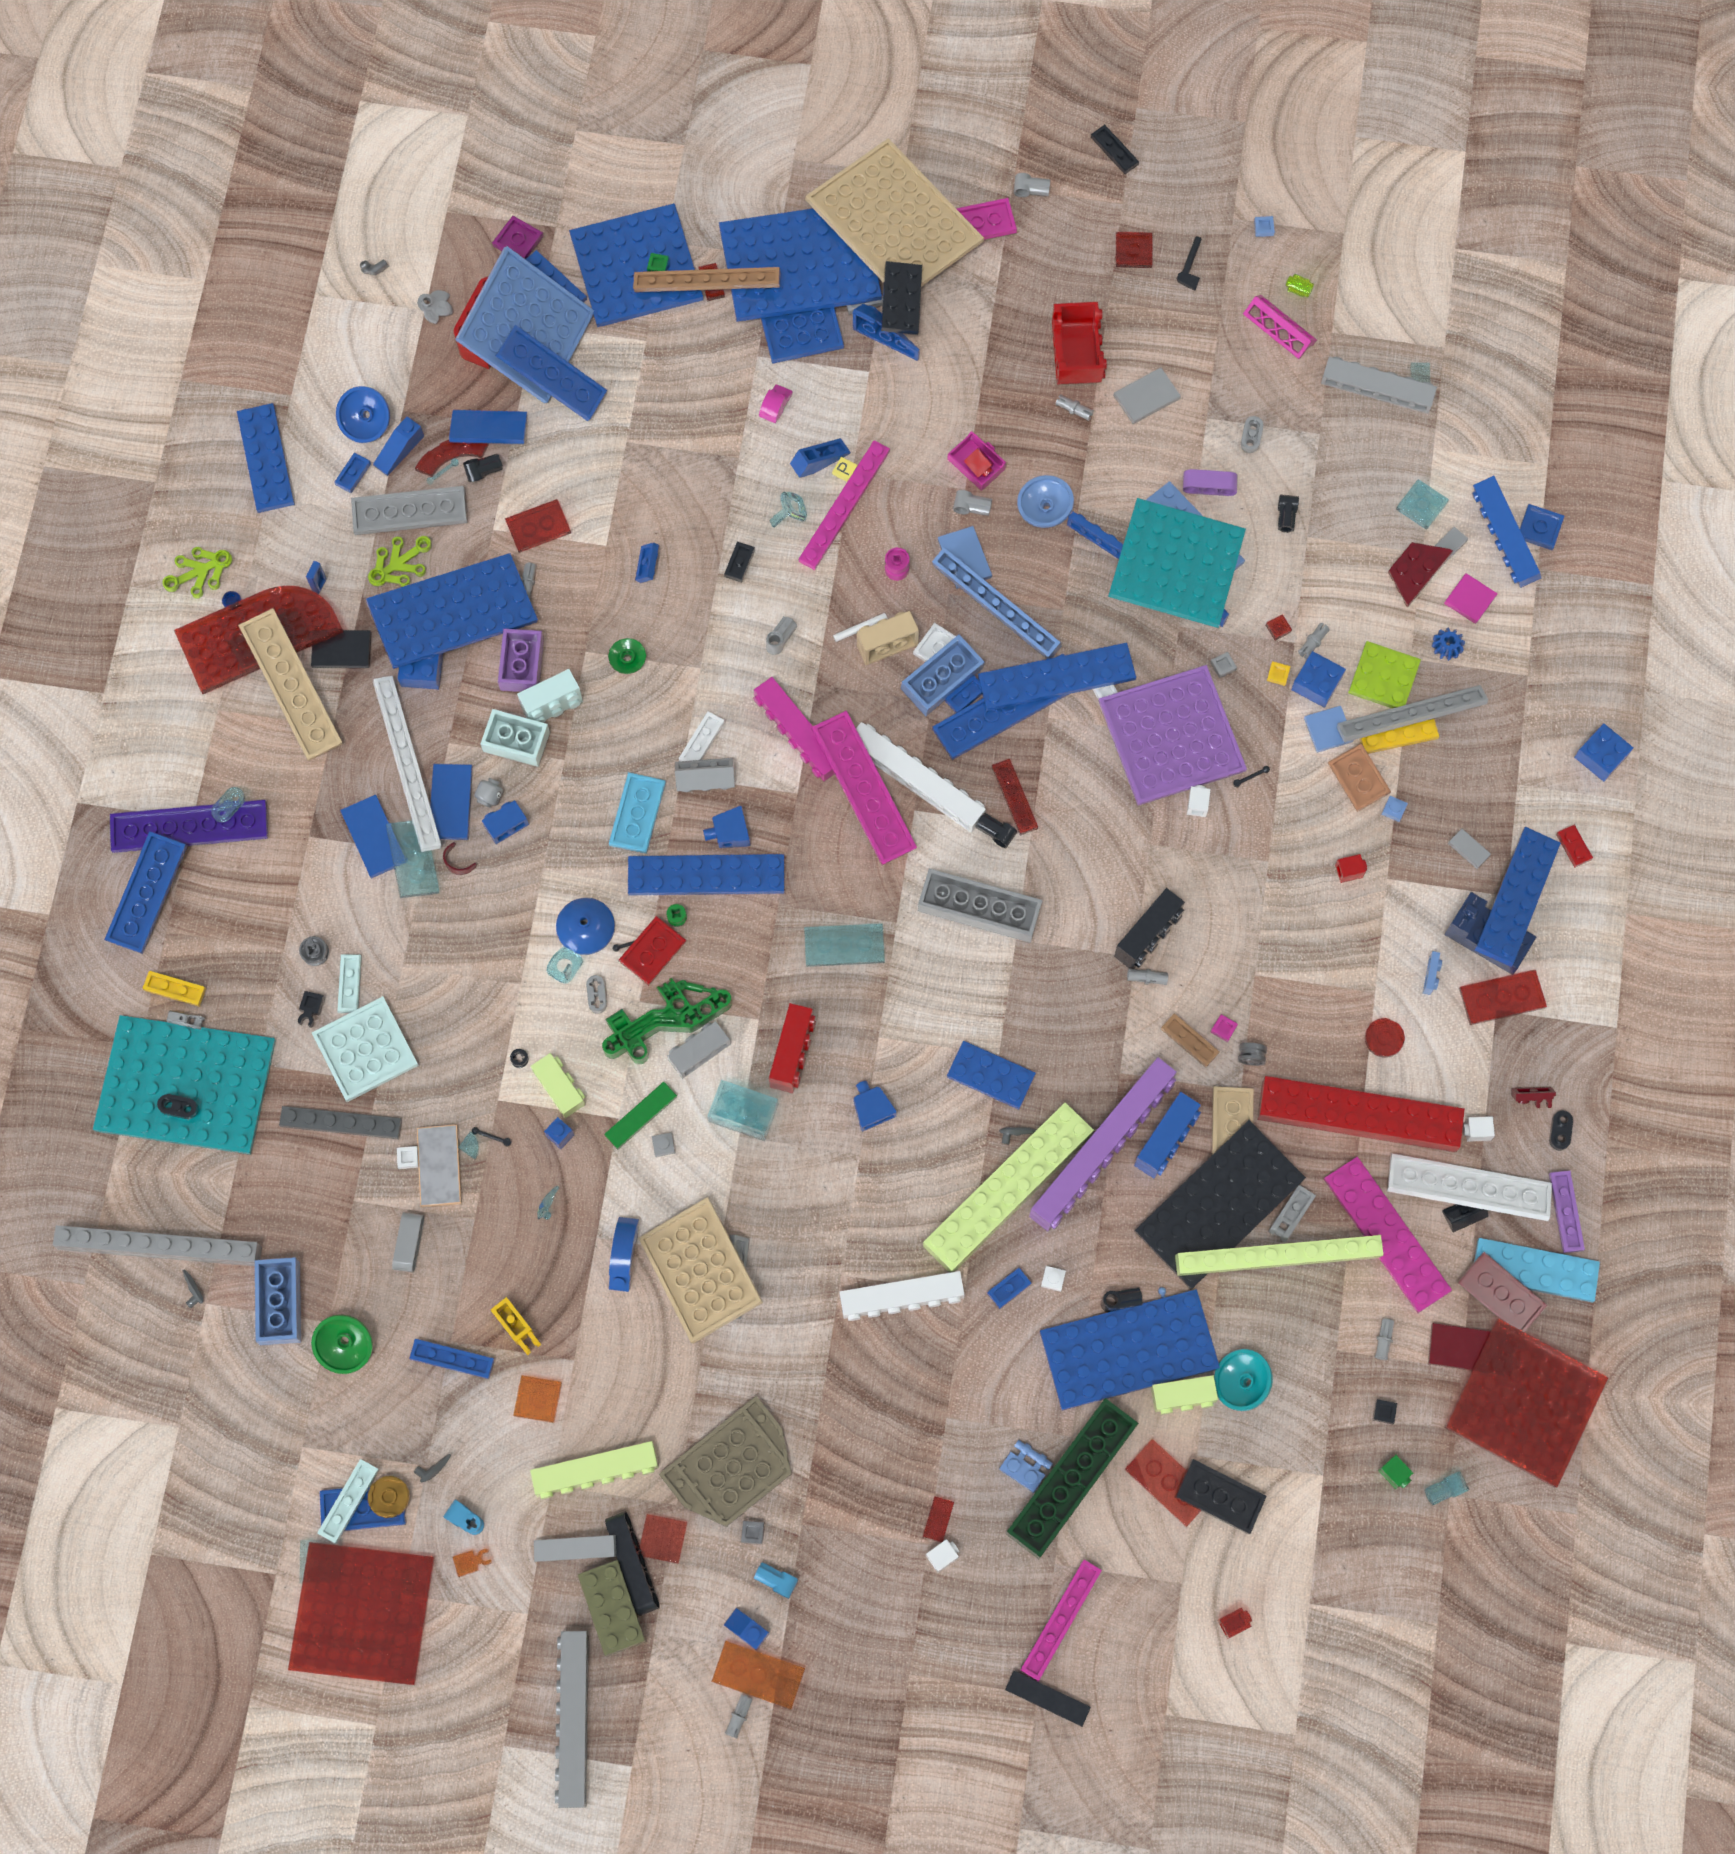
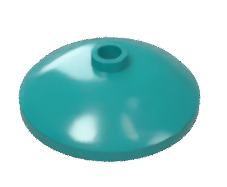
[1214,1349,1273,1411]

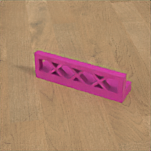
[1243,295,1317,359]

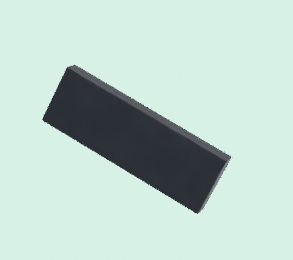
[1091,124,1139,174]

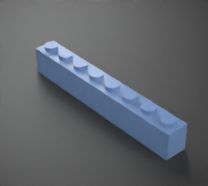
[932,547,1062,659]

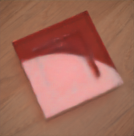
[1265,614,1292,641]

